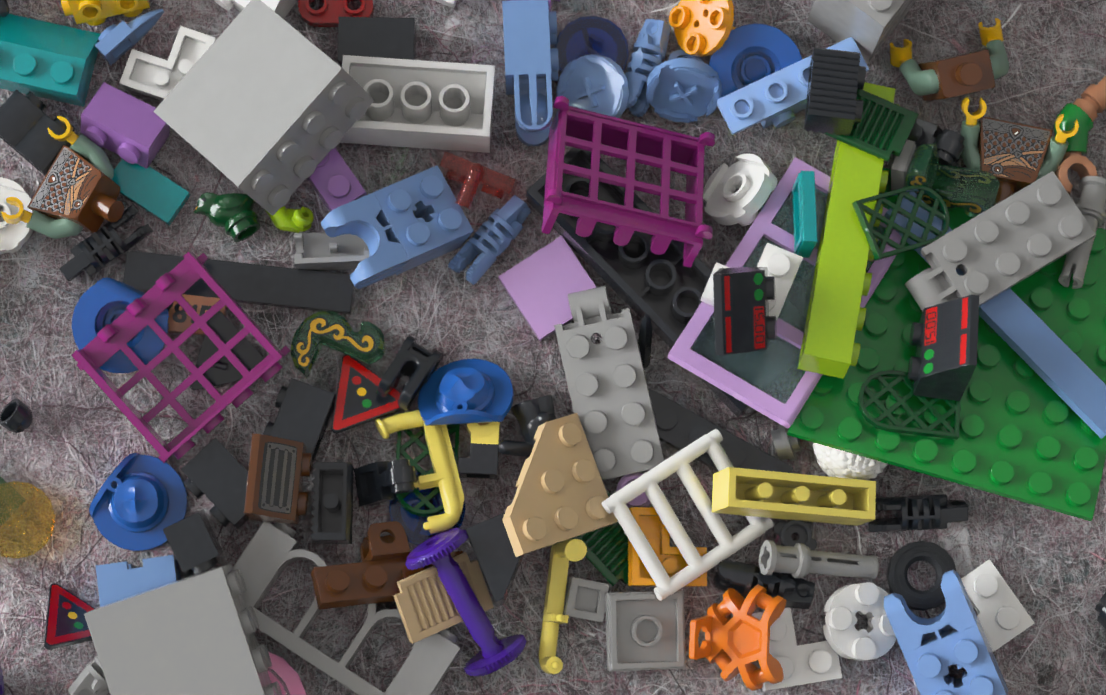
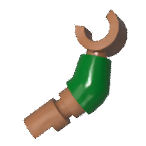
[1053,76,1106,195]

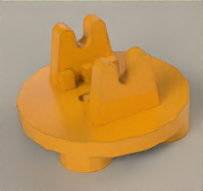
[669,0,735,57]

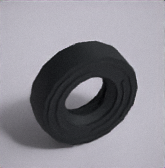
[887,541,957,611]

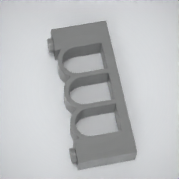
[233,521,461,695]

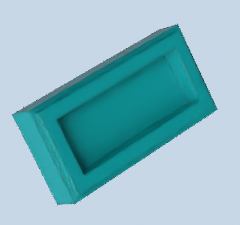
[112,159,191,226]
[792,171,817,258]

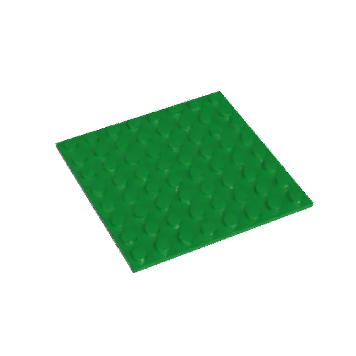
[787,167,1106,521]

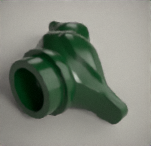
[194,192,260,242]

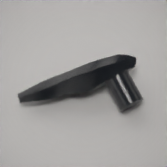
[638,314,652,370]

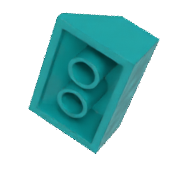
[0,14,100,107]

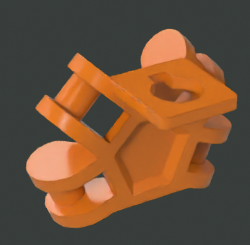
[689,585,786,691]

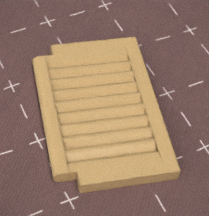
[393,552,494,643]

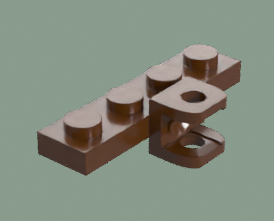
[311,521,464,610]

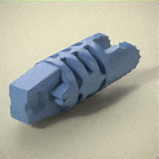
[625,19,671,117]
[448,195,531,285]

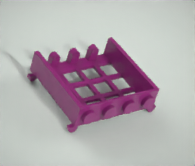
[542,96,715,268]
[71,252,291,463]

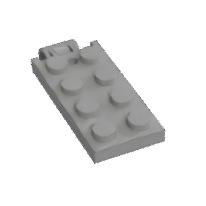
[905,171,1096,312]
[554,285,665,480]

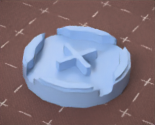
[556,54,629,118]

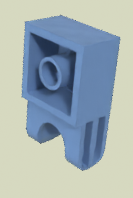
[502,0,559,146]
[320,165,474,289]
[884,569,1008,695]

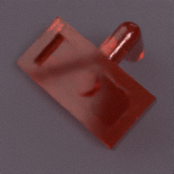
[439,151,518,209]

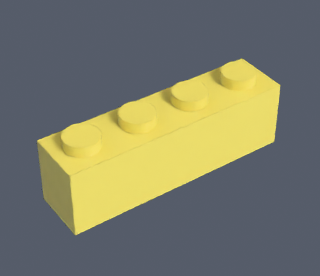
[712,467,876,526]

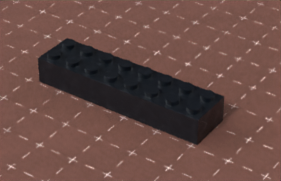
[526,139,797,417]

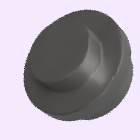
[771,425,802,461]

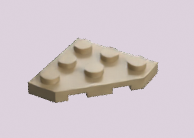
[502,413,618,557]

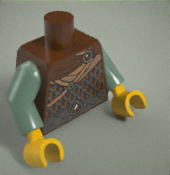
[890,18,1009,101]
[960,97,1079,207]
[1,116,124,239]

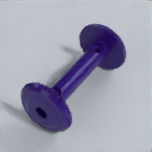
[405,528,527,677]

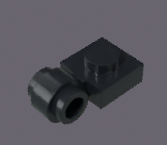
[907,118,965,167]
[354,459,417,507]

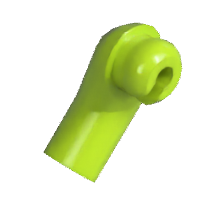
[265,206,314,233]

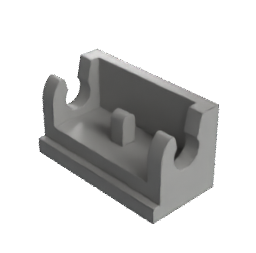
[294,232,369,271]

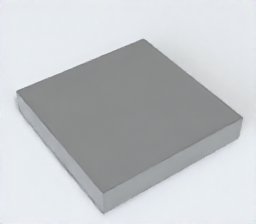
[605,590,686,672]

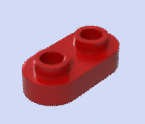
[298,0,374,27]

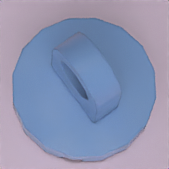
[646,50,722,123]

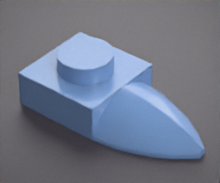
[95,8,164,66]

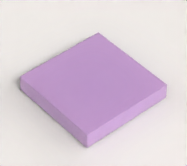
[498,236,596,341]

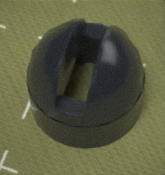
[0,399,33,433]

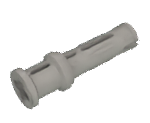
[1058,176,1106,289]
[759,540,879,580]

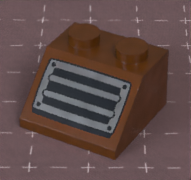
[244,433,312,525]

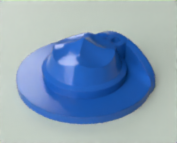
[709,23,802,97]
[72,277,169,373]
[418,359,514,426]
[89,453,188,551]

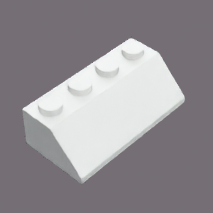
[340,55,495,153]

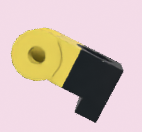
[458,422,500,479]

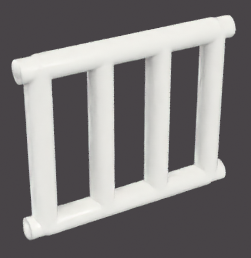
[602,429,774,601]

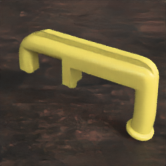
[375,410,464,534]
[539,539,587,674]

